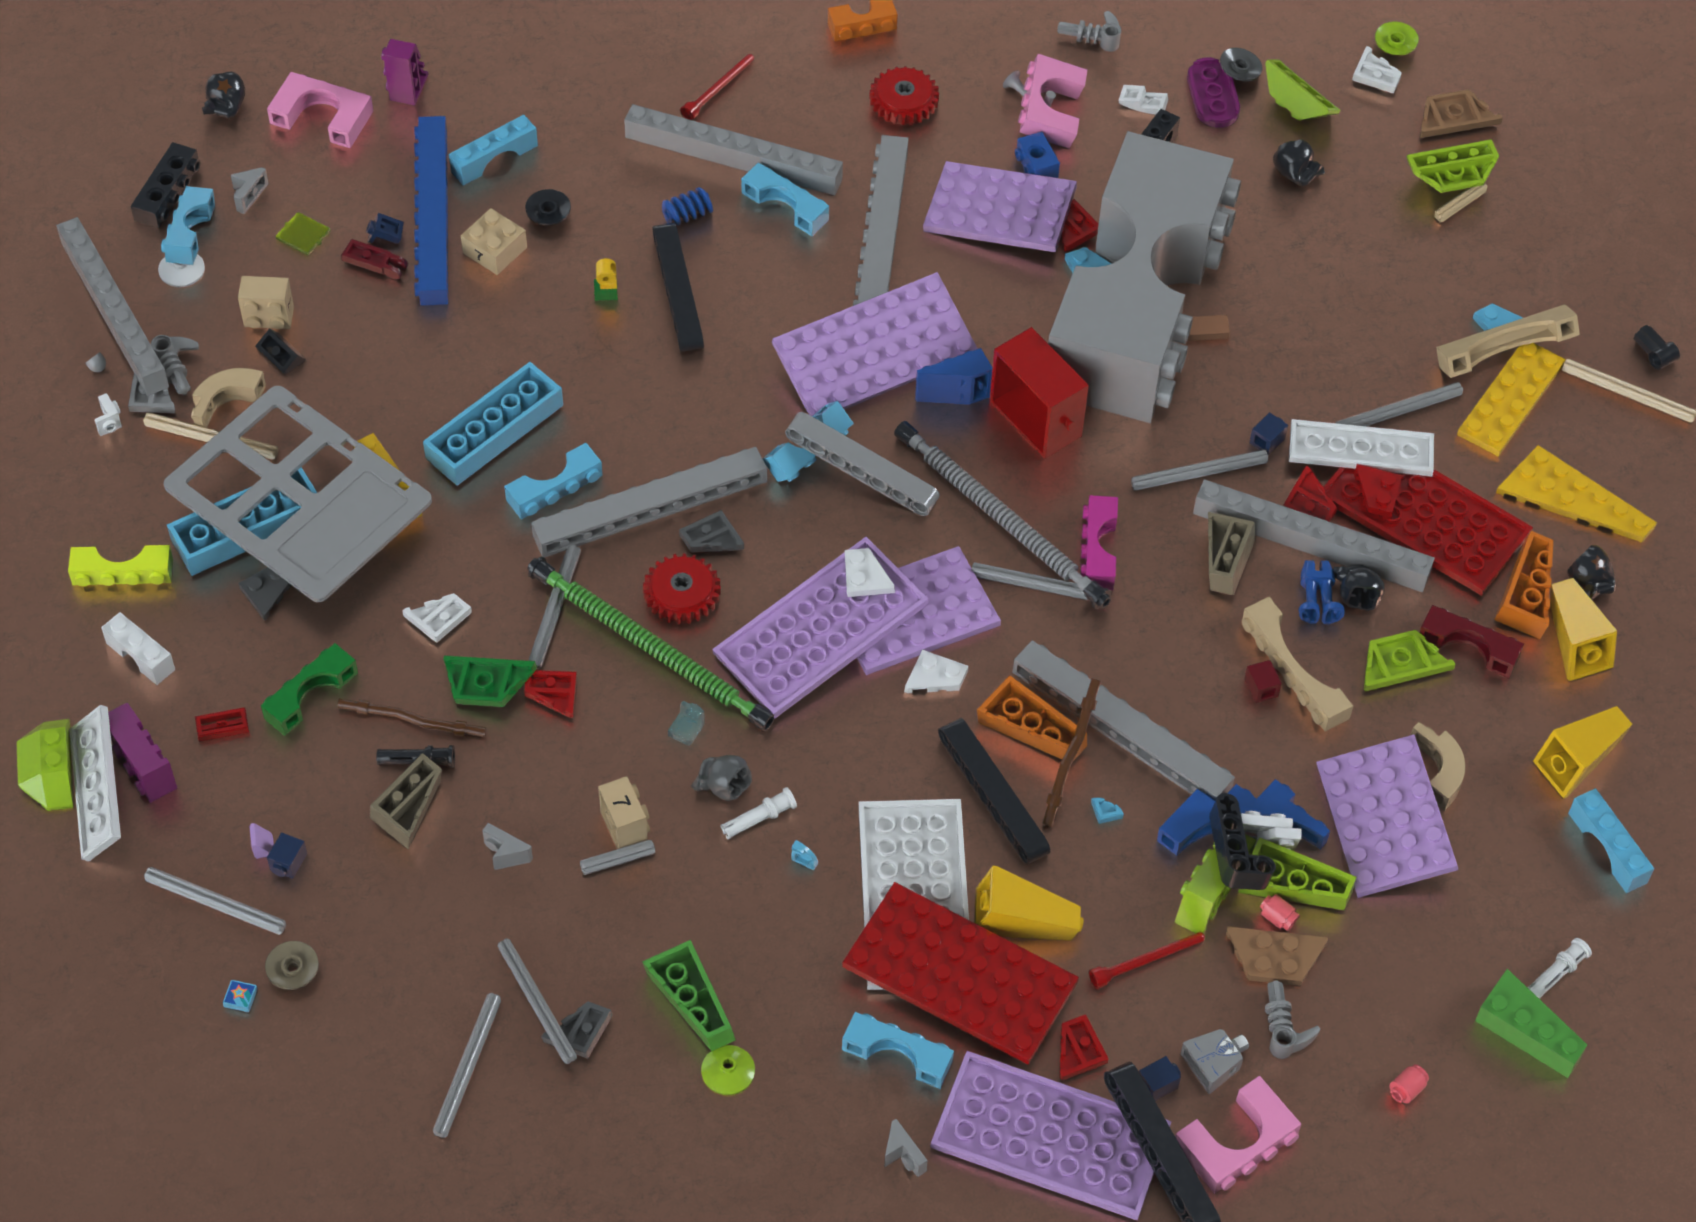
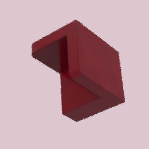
[1244,660,1282,703]

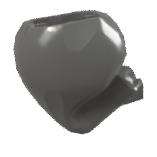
[691,755,752,801]

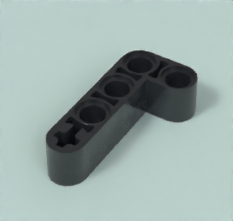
[1209,793,1276,890]

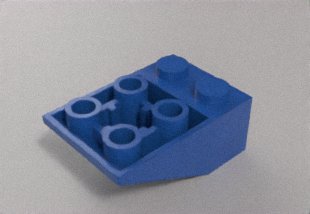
[915,348,993,405]

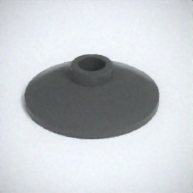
[1220,48,1262,81]

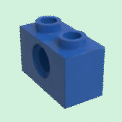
[1015,132,1060,178]

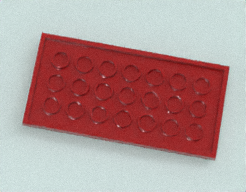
[1323,467,1533,596]
[842,882,1079,1065]

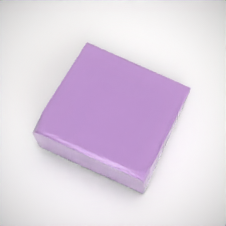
[249,823,274,859]

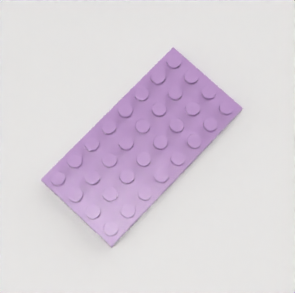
[772,272,978,416]
[712,537,929,719]
[930,1051,1172,1221]

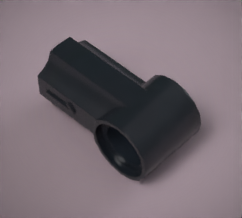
[1633,325,1680,370]

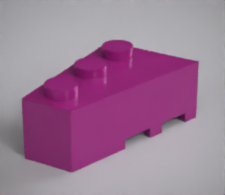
[381,39,429,106]

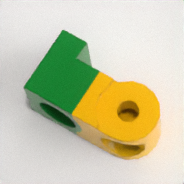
[594,258,618,301]

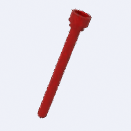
[680,54,754,121]
[1088,932,1205,989]

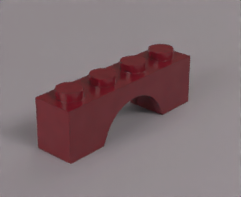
[1419,605,1524,679]

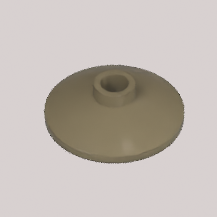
[265,941,319,990]

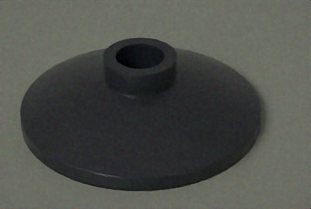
[525,189,571,226]

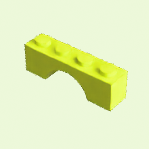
[68,545,173,586]

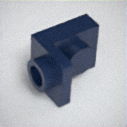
[366,213,404,244]

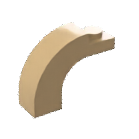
[191,368,266,428]
[1411,722,1465,811]

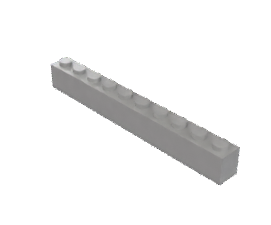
[624,104,843,196]
[853,135,908,306]
[56,217,169,396]
[531,447,767,558]
[1193,479,1435,592]
[1013,640,1235,800]

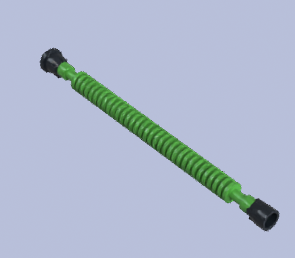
[527,556,774,731]

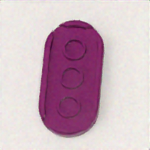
[1187,57,1240,128]

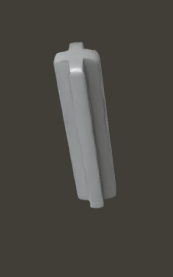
[580,840,655,875]

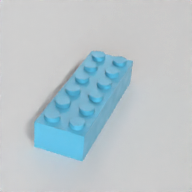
[423,362,563,486]
[167,467,317,576]

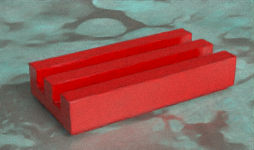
[195,707,250,742]

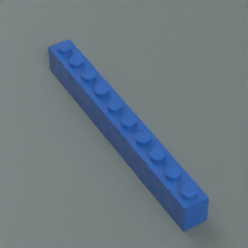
[414,116,448,306]

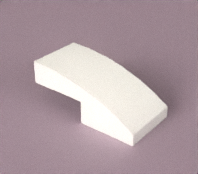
[1118,85,1168,115]

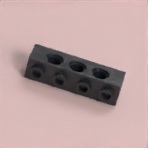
[1141,109,1180,143]
[131,142,200,229]

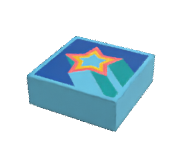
[223,980,258,1012]

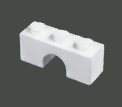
[101,612,175,685]

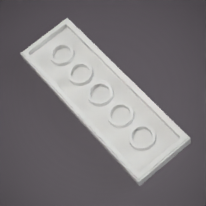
[1289,419,1434,476]
[69,705,121,861]

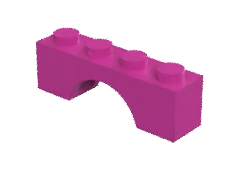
[1080,495,1118,590]

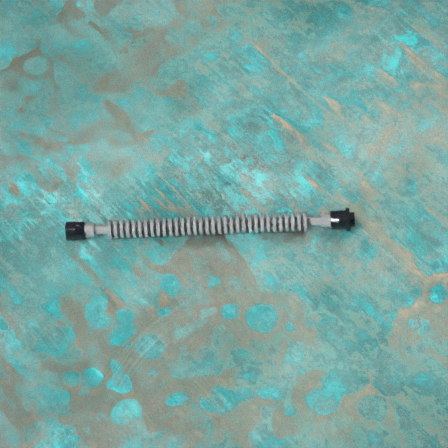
[894,421,1112,609]

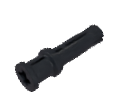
[376,745,455,768]

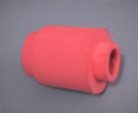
[1260,894,1300,932]
[1390,1064,1429,1104]

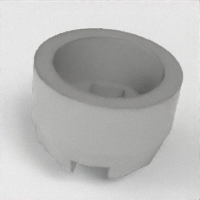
[85,352,106,372]

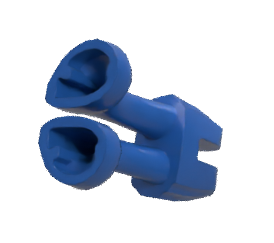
[1298,560,1345,624]

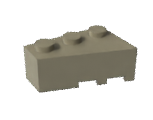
[1208,512,1256,595]
[370,753,442,849]

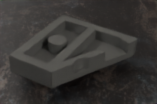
[679,510,744,552]
[239,567,292,620]
[541,1001,613,1058]

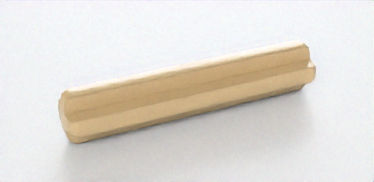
[1434,184,1488,222]

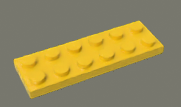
[1457,343,1566,457]

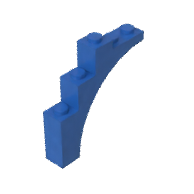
[1157,779,1330,856]

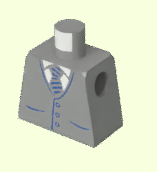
[1181,1029,1249,1094]

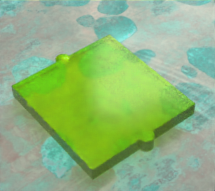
[275,212,331,255]

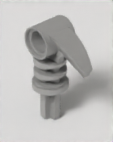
[1057,11,1121,52]
[151,335,199,395]
[1265,980,1320,1059]

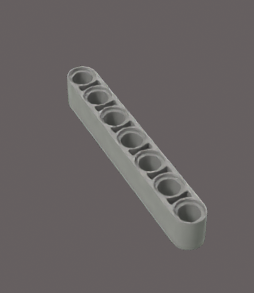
[785,412,940,516]

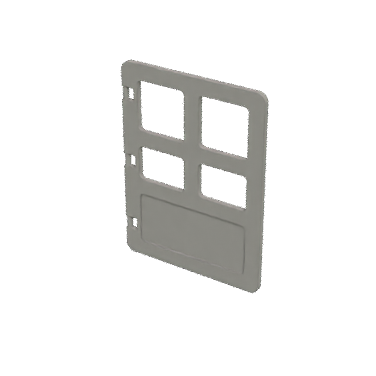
[164,386,432,602]

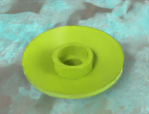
[1375,21,1419,55]
[701,1045,755,1095]

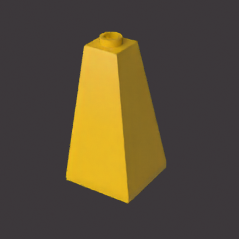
[1550,578,1617,681]
[1533,706,1633,799]
[974,865,1084,941]

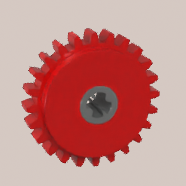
[869,66,939,125]
[643,553,721,624]

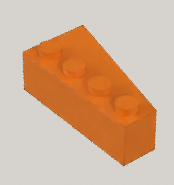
[1494,531,1554,640]
[977,675,1087,761]

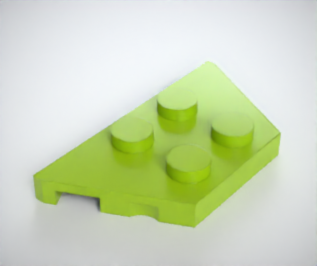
[1364,630,1456,692]

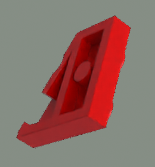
[1061,199,1099,252]
[1355,464,1402,518]
[1283,465,1338,522]
[524,670,577,718]
[1060,1014,1109,1081]

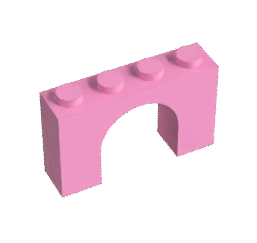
[1018,54,1087,149]
[267,72,373,148]
[1175,1076,1301,1194]

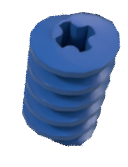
[662,187,713,226]

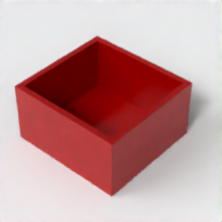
[990,327,1089,459]

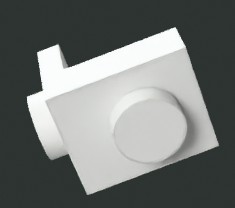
[95,393,122,436]

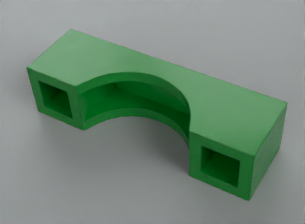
[261,643,358,736]

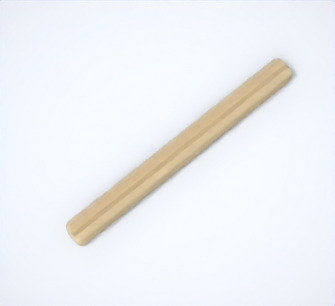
[1562,359,1696,423]
[143,413,279,460]

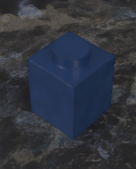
[1249,412,1288,455]
[267,832,307,879]
[1139,1056,1181,1101]

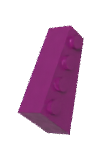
[108,703,178,803]

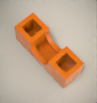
[828,0,898,41]

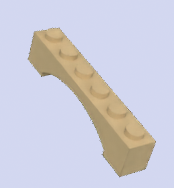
[1436,304,1580,378]
[1242,597,1353,731]

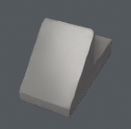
[231,167,269,214]
[482,823,533,870]
[884,1119,928,1177]

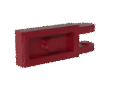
[341,239,409,280]

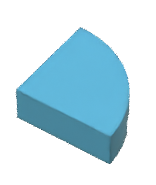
[1091,798,1124,824]
[791,840,818,870]

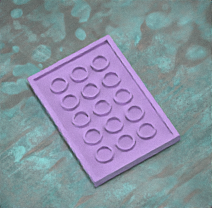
[923,161,1077,252]
[857,546,1001,675]
[1316,734,1458,898]

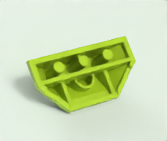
[1265,59,1341,121]
[1406,139,1499,193]
[17,719,74,811]

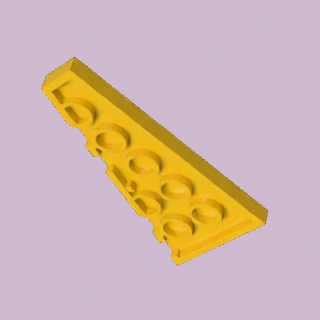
[1496,445,1657,543]

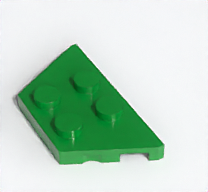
[443,655,537,707]

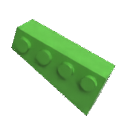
[642,940,736,1051]
[1475,969,1587,1078]

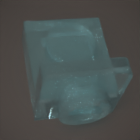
[668,701,705,746]

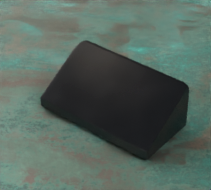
[255,328,306,374]

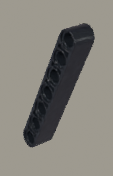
[652,223,704,352]
[938,718,1051,865]
[1104,1061,1221,1222]

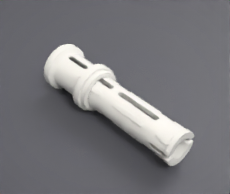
[721,787,797,839]
[1527,938,1592,999]

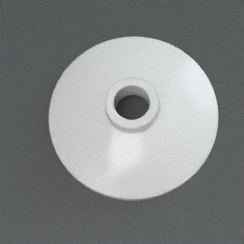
[158,254,205,287]

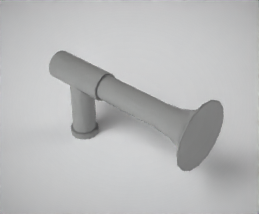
[1003,70,1056,107]

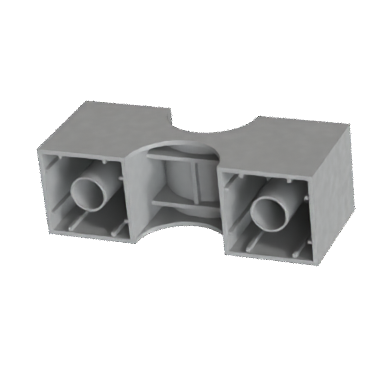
[1048,131,1241,423]

